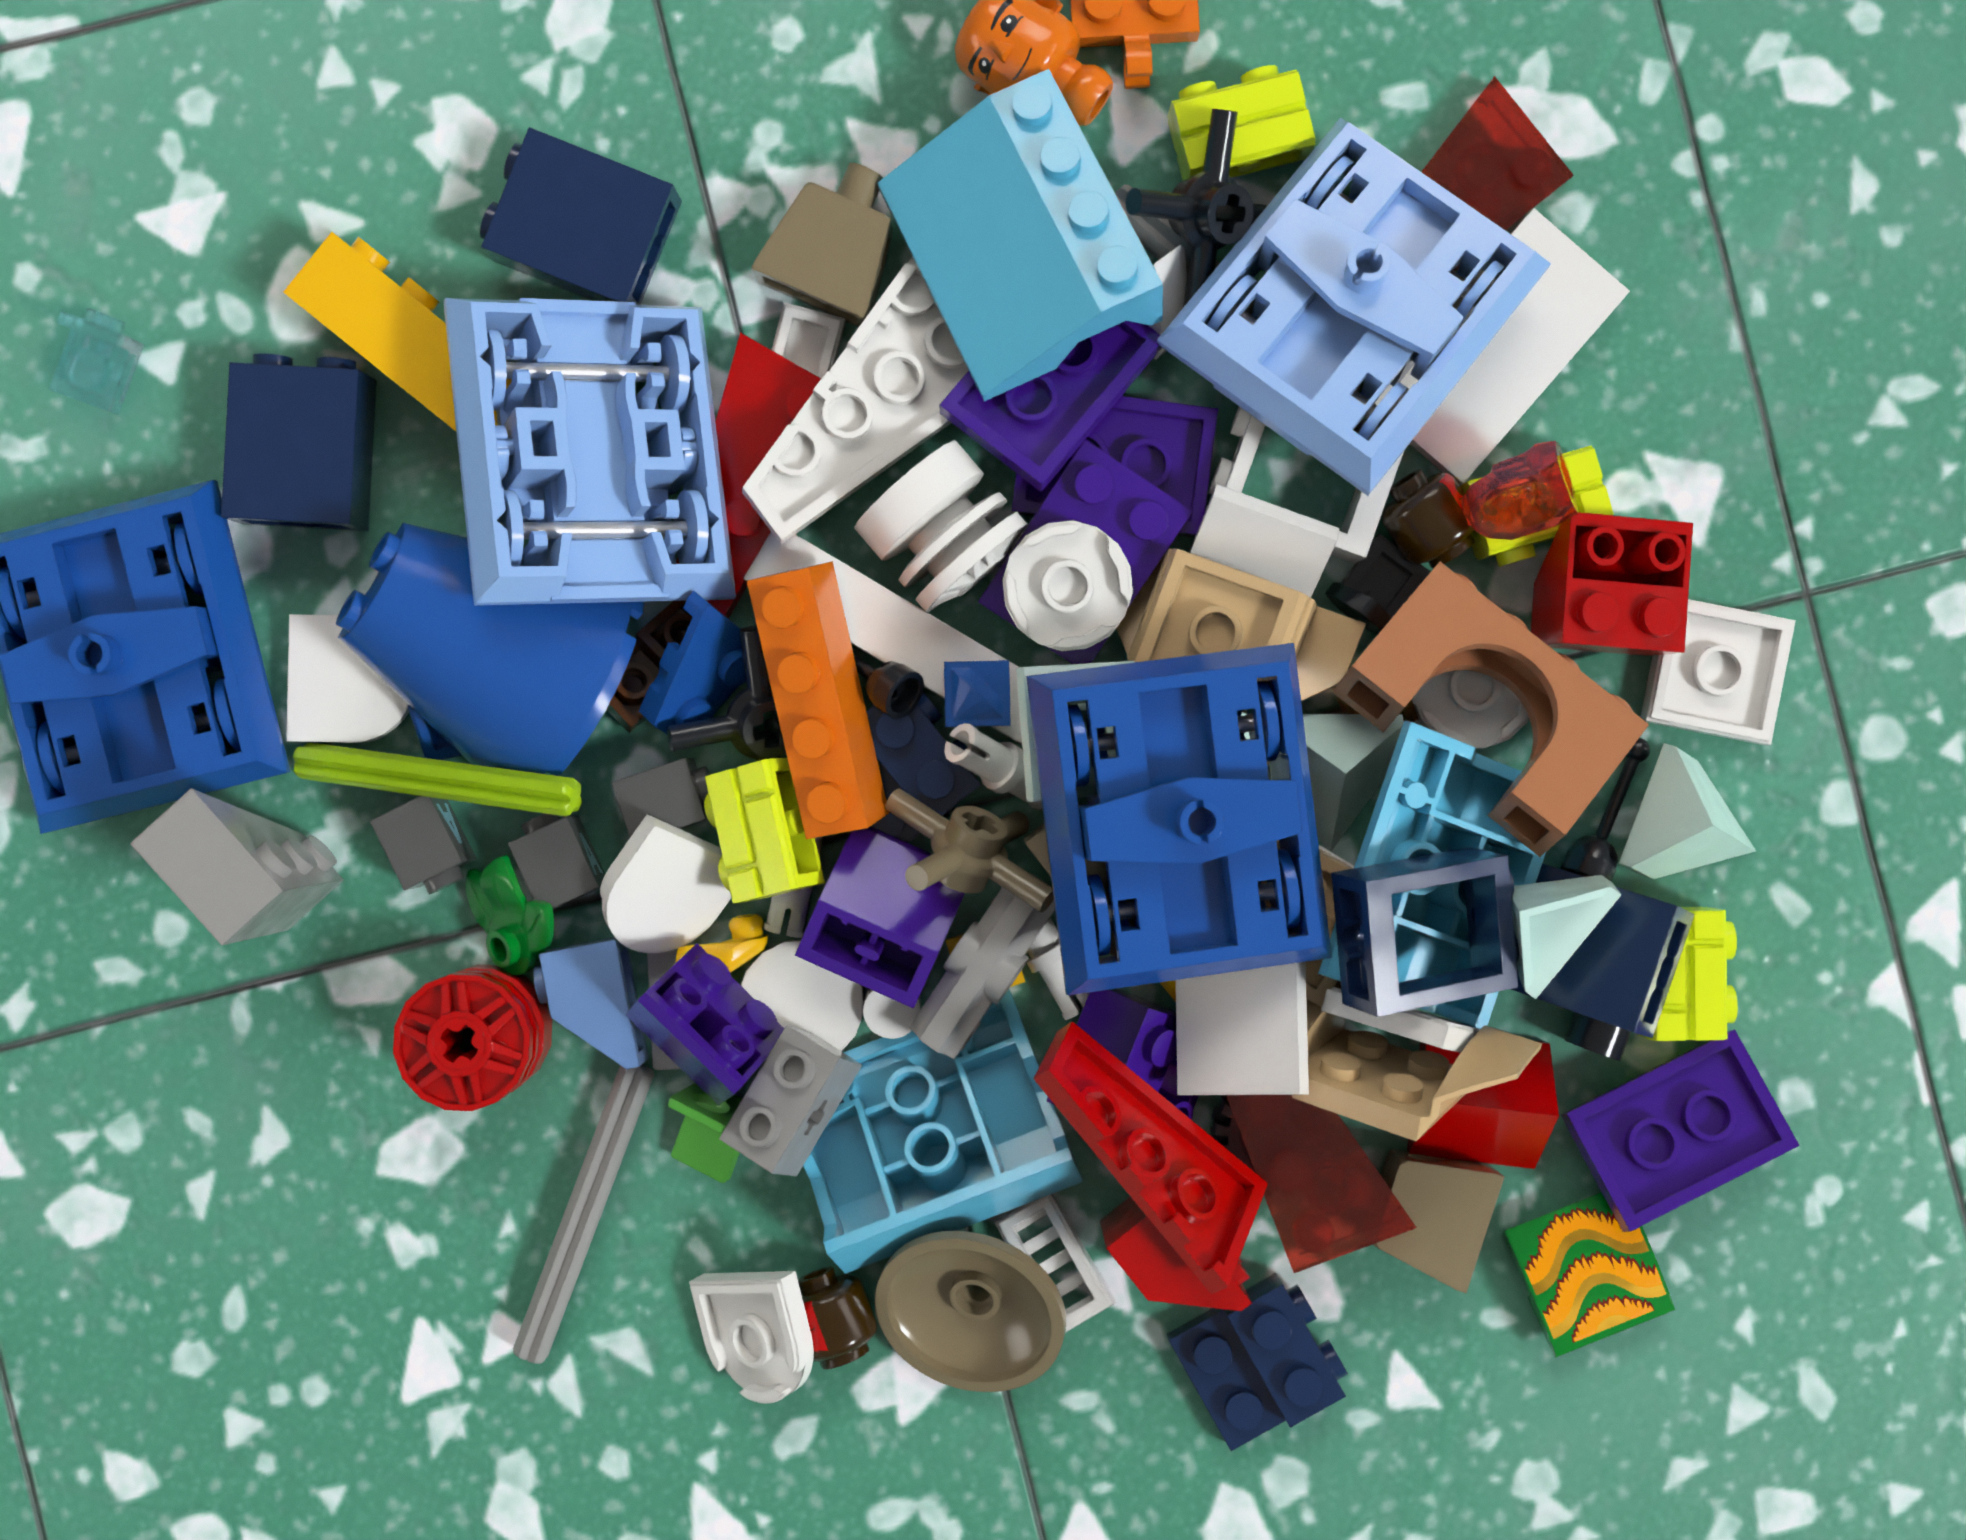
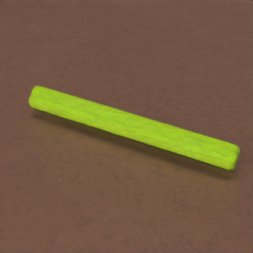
[292,742,582,817]

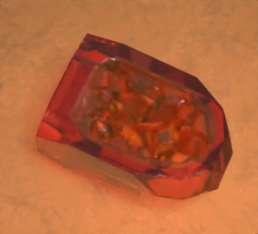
[1461,441,1578,540]

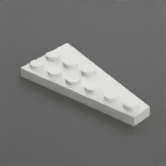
[742,257,969,544]

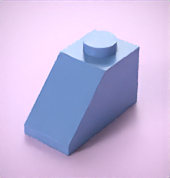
[533,937,649,1069]

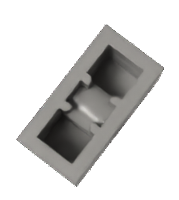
[719,1025,862,1177]

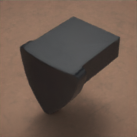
[1325,534,1431,635]

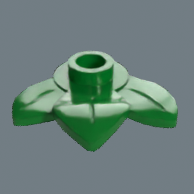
[465,855,554,976]

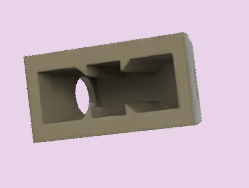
[751,163,893,327]
[1338,1149,1505,1293]

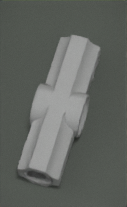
[909,872,1055,1059]

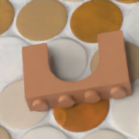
[1333,562,1649,857]

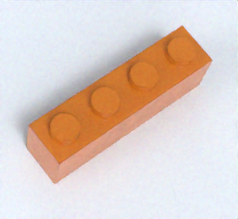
[747,561,889,839]

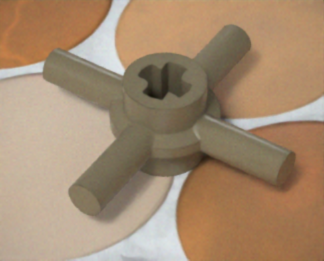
[885,788,1054,913]

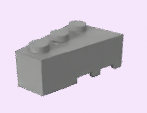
[130,788,344,945]

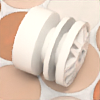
[854,440,1028,612]

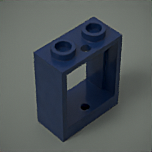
[1331,847,1519,1017]

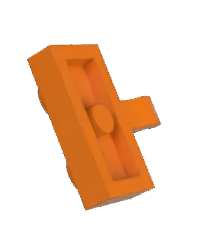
[1069,0,1200,89]

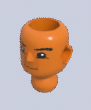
[955,0,1113,126]

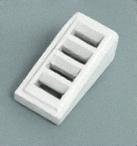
[995,1194,1117,1333]

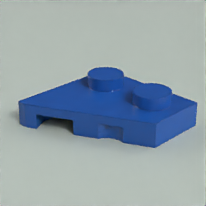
[639,591,746,735]

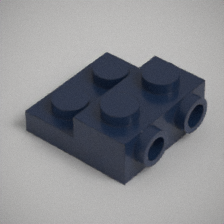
[866,692,981,843]
[1167,1273,1348,1451]

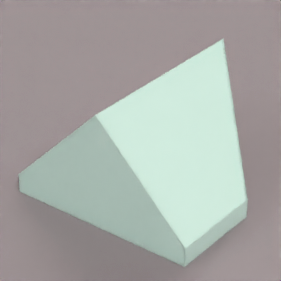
[1269,714,1404,852]
[1619,743,1756,879]
[1511,875,1621,999]

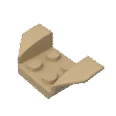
[1116,548,1366,715]
[1292,981,1542,1141]

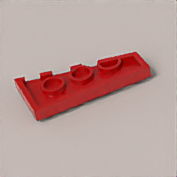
[676,332,821,618]
[1033,1021,1268,1294]

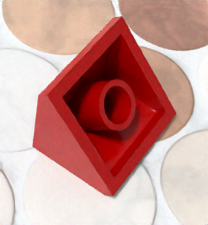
[1407,1040,1559,1169]

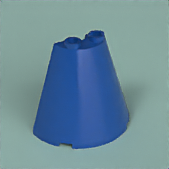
[336,523,644,776]

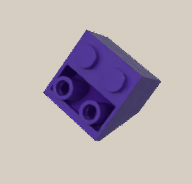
[795,826,965,1009]
[626,943,784,1105]
[1046,989,1199,1120]

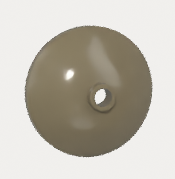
[875,1231,1066,1392]

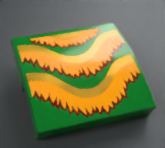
[1502,1192,1675,1358]

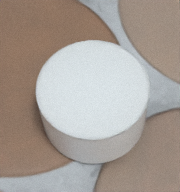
[863,988,921,1039]

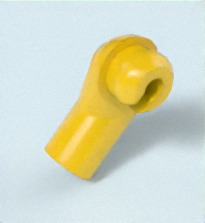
[676,914,768,973]

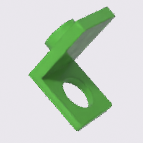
[667,1083,743,1183]

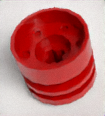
[393,964,553,1111]

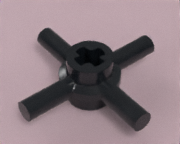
[1125,109,1268,307]
[667,625,786,761]

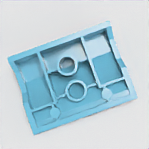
[877,69,1163,401]
[1318,721,1546,1029]
[803,989,1083,1274]

